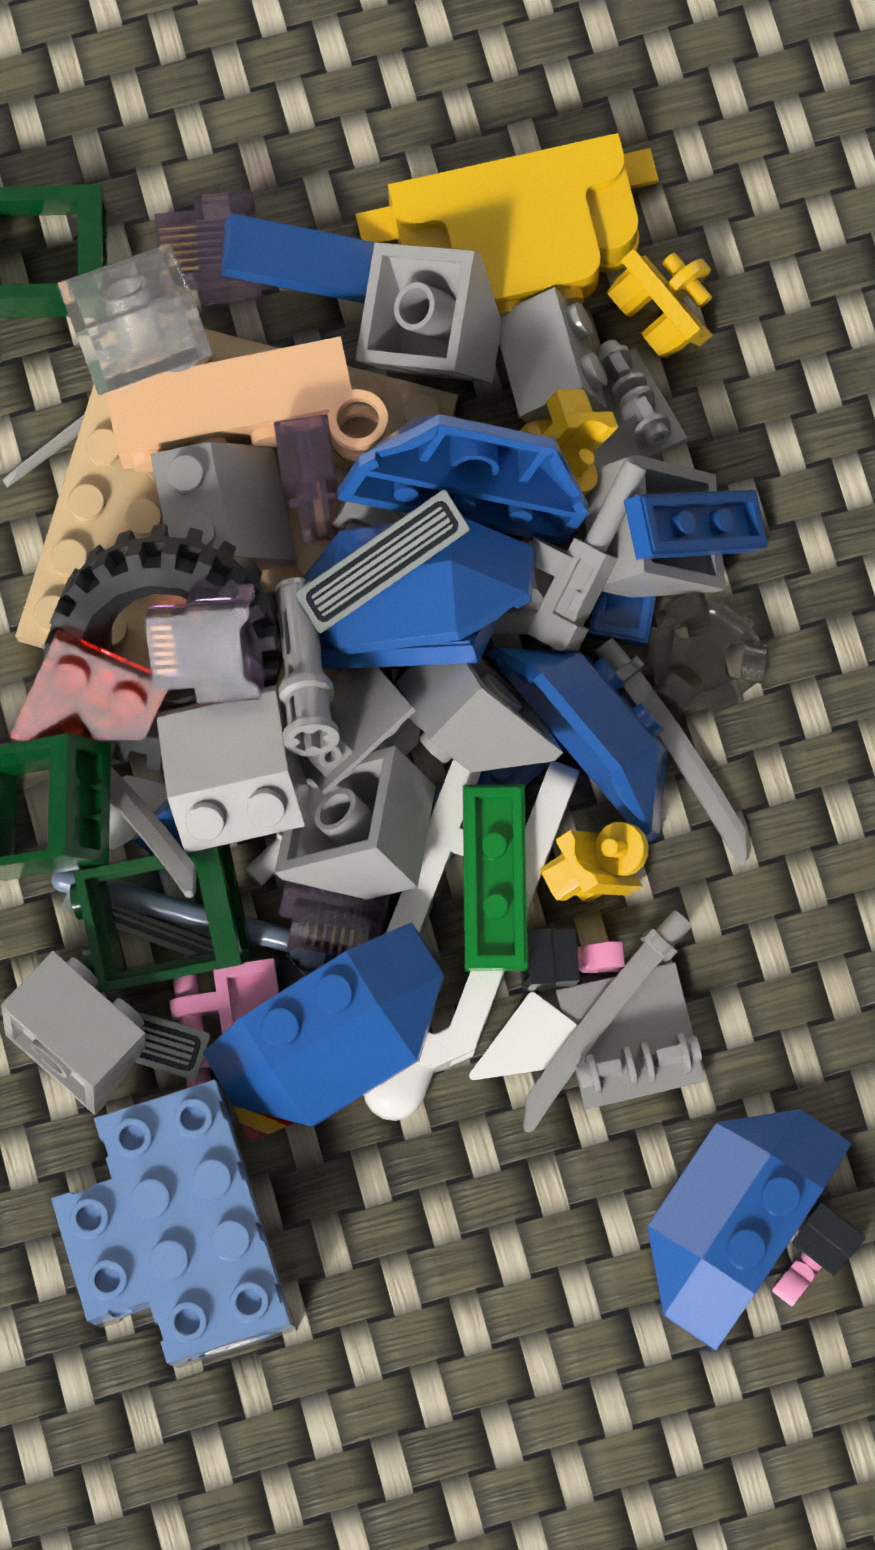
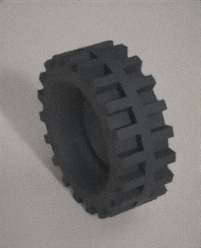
[44,525,283,770]

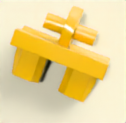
[607,249,713,359]
[520,389,618,496]
[540,822,649,902]

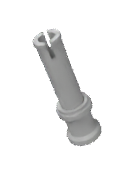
[275,577,340,756]

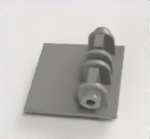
[593,340,688,468]
[284,667,416,795]
[556,963,705,1110]

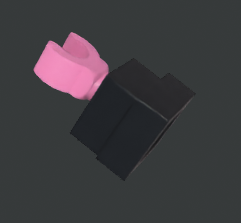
[520,928,625,994]
[772,1201,866,1307]

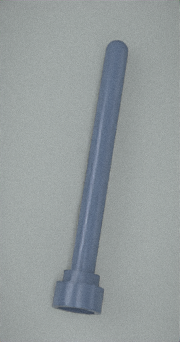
[51,870,337,972]

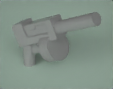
[493,460,647,652]

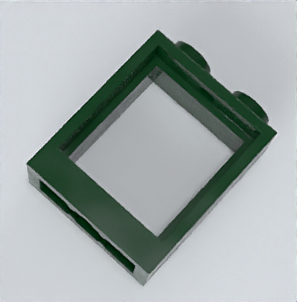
[0,184,108,319]
[0,733,111,881]
[70,843,254,993]

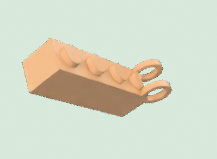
[104,336,390,473]

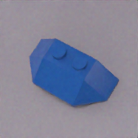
[337,414,589,545]
[303,517,536,656]
[487,647,667,842]
[203,922,445,1127]
[647,1109,852,1351]

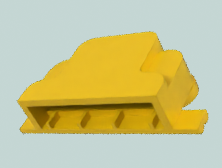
[355,133,659,315]

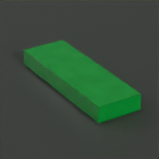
[462,784,528,972]

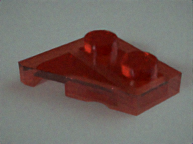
[9,629,171,741]

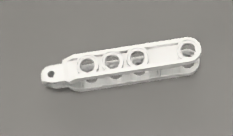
[364,759,580,1121]

